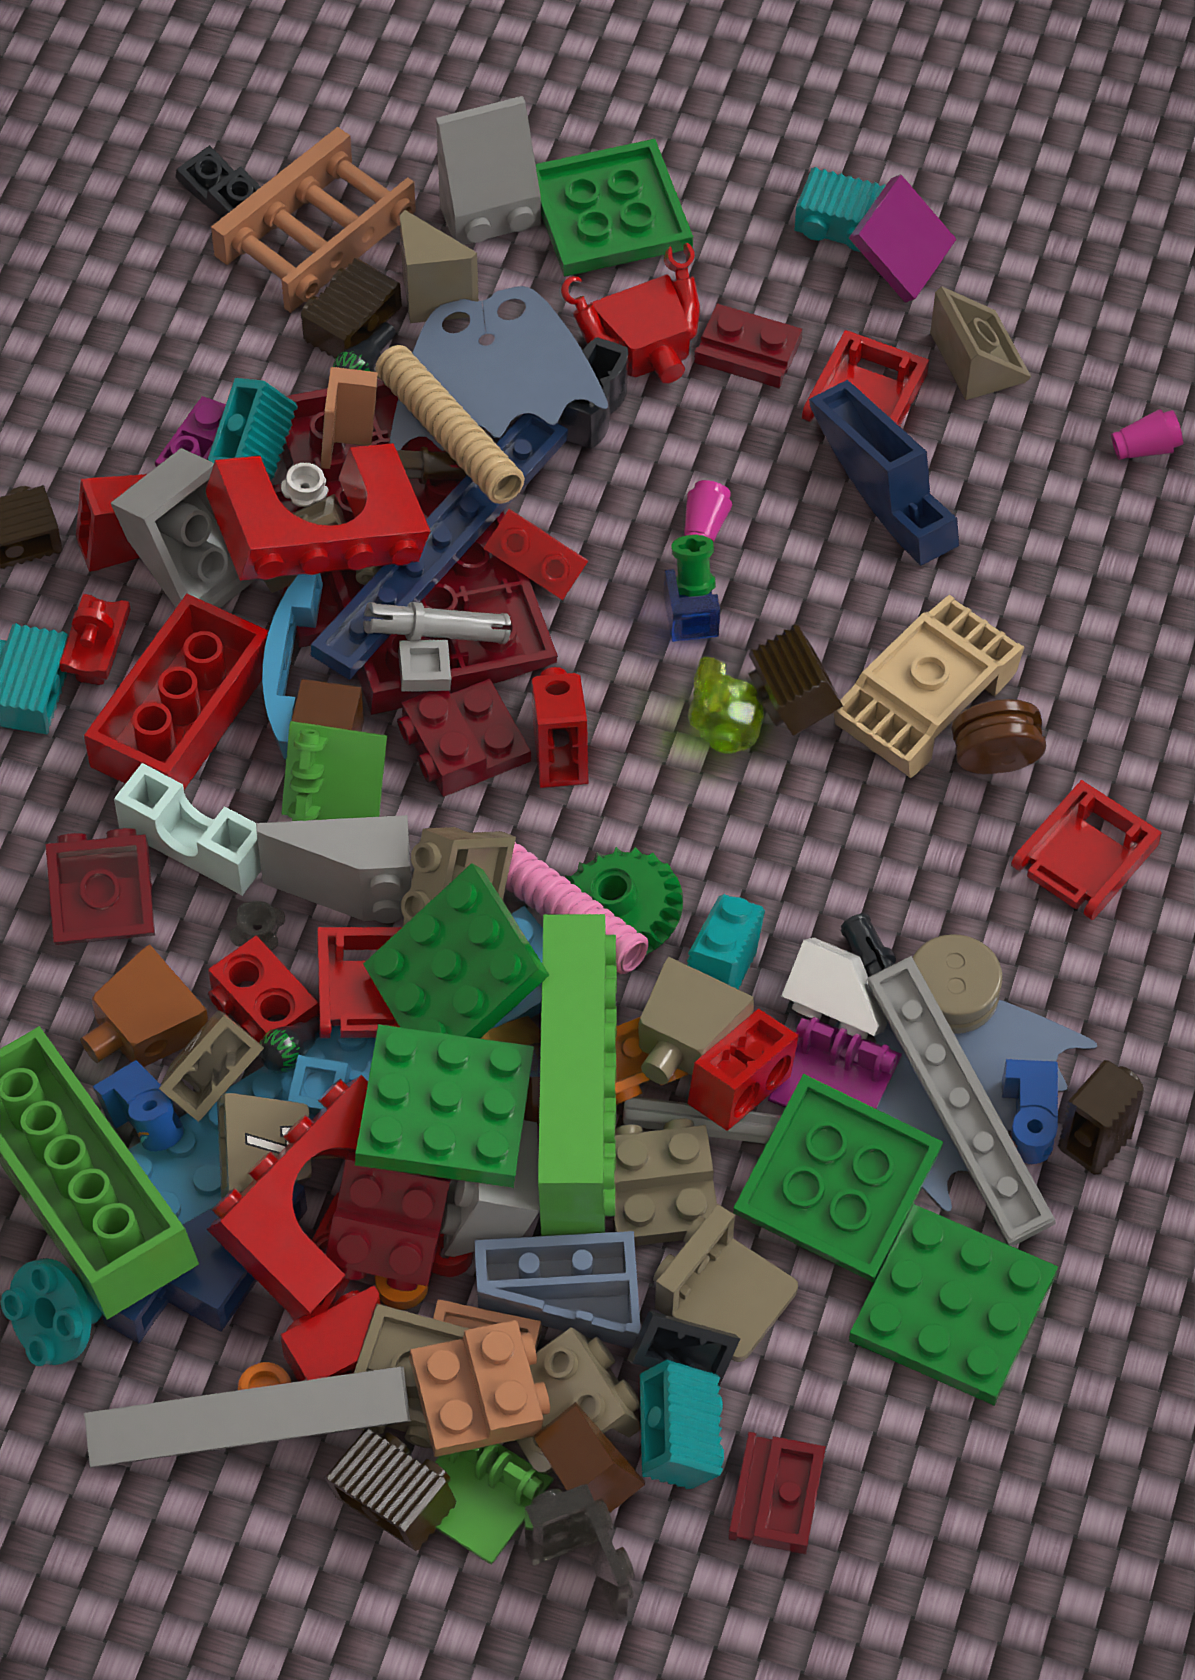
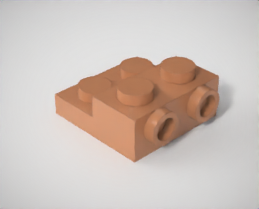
[409,1320,550,1457]

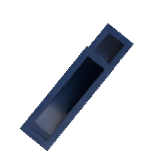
[809,380,959,566]
[101,1182,307,1344]

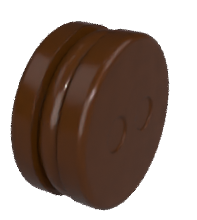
[951,699,1046,774]

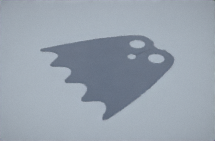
[389,286,608,451]
[833,999,1097,1211]

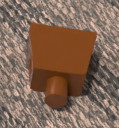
[80,944,209,1067]

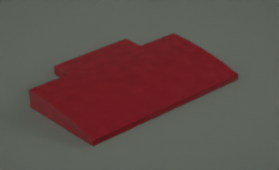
[272,379,558,715]

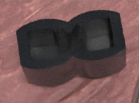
[561,337,628,449]

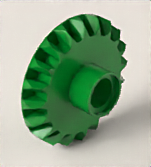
[565,847,683,956]

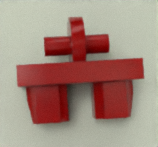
[59,594,131,685]

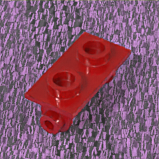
[484,508,589,600]

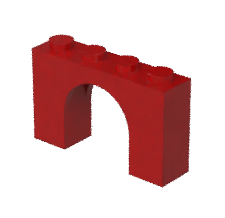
[205,443,430,581]
[206,1075,368,1319]

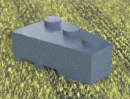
[474,1231,641,1349]

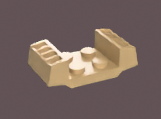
[834,595,1024,778]

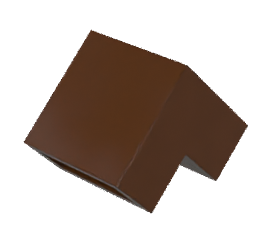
[292,679,364,732]

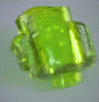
[688,656,764,754]

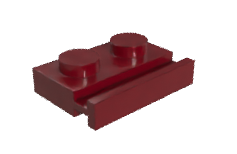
[694,303,802,389]
[729,1432,826,1554]

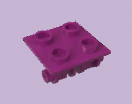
[768,1017,902,1109]

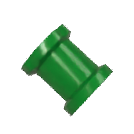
[671,535,716,597]

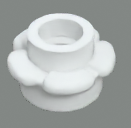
[281,463,328,507]

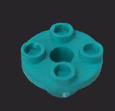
[1,1258,102,1366]

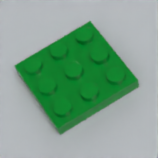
[535,139,693,277]
[363,863,549,1039]
[355,1024,534,1188]
[733,1074,943,1283]
[849,1204,1058,1406]

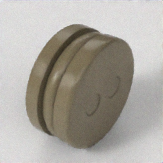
[913,934,1002,1034]

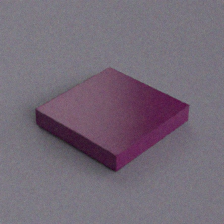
[849,174,956,303]

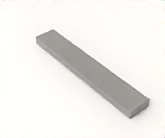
[866,956,1056,1246]
[84,1367,411,1468]

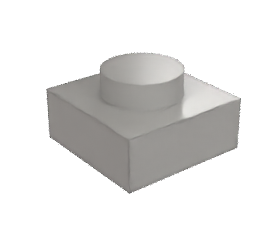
[398,640,451,691]

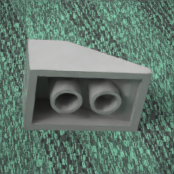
[436,96,541,245]
[111,448,256,608]
[256,815,412,923]

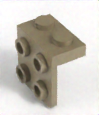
[653,1204,798,1362]
[517,1327,641,1474]

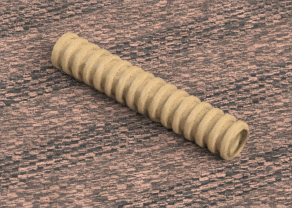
[375,345,525,504]

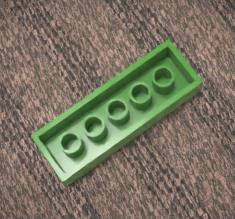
[538,914,617,1236]
[0,1026,199,1320]

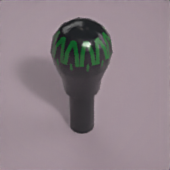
[333,322,396,372]
[259,1013,335,1073]

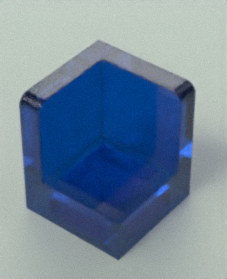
[664,569,720,642]

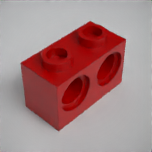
[208,935,319,1043]
[687,1008,799,1131]

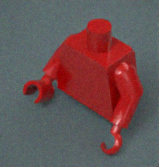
[561,243,700,383]

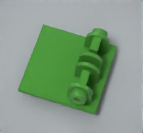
[282,721,387,821]
[435,1444,554,1565]

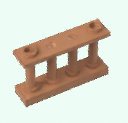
[211,127,416,313]

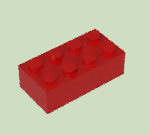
[84,593,269,790]

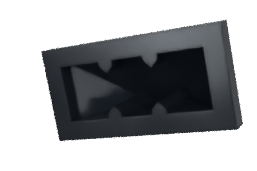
[628,1311,740,1386]

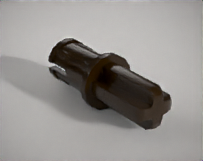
[397,446,467,484]

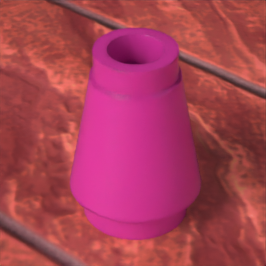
[1111,409,1183,460]
[684,480,733,543]

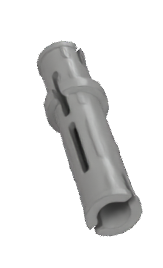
[364,602,511,644]

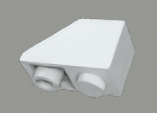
[782,938,887,1039]

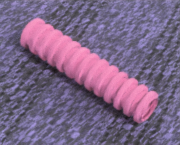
[505,842,649,974]

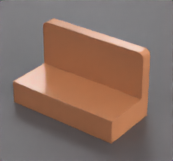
[321,367,378,469]

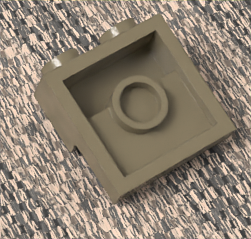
[401,827,516,926]
[612,1118,717,1246]
[354,1304,469,1448]

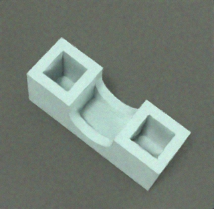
[114,763,262,896]

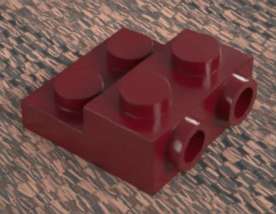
[397,678,531,797]
[45,828,155,945]
[326,1152,451,1291]

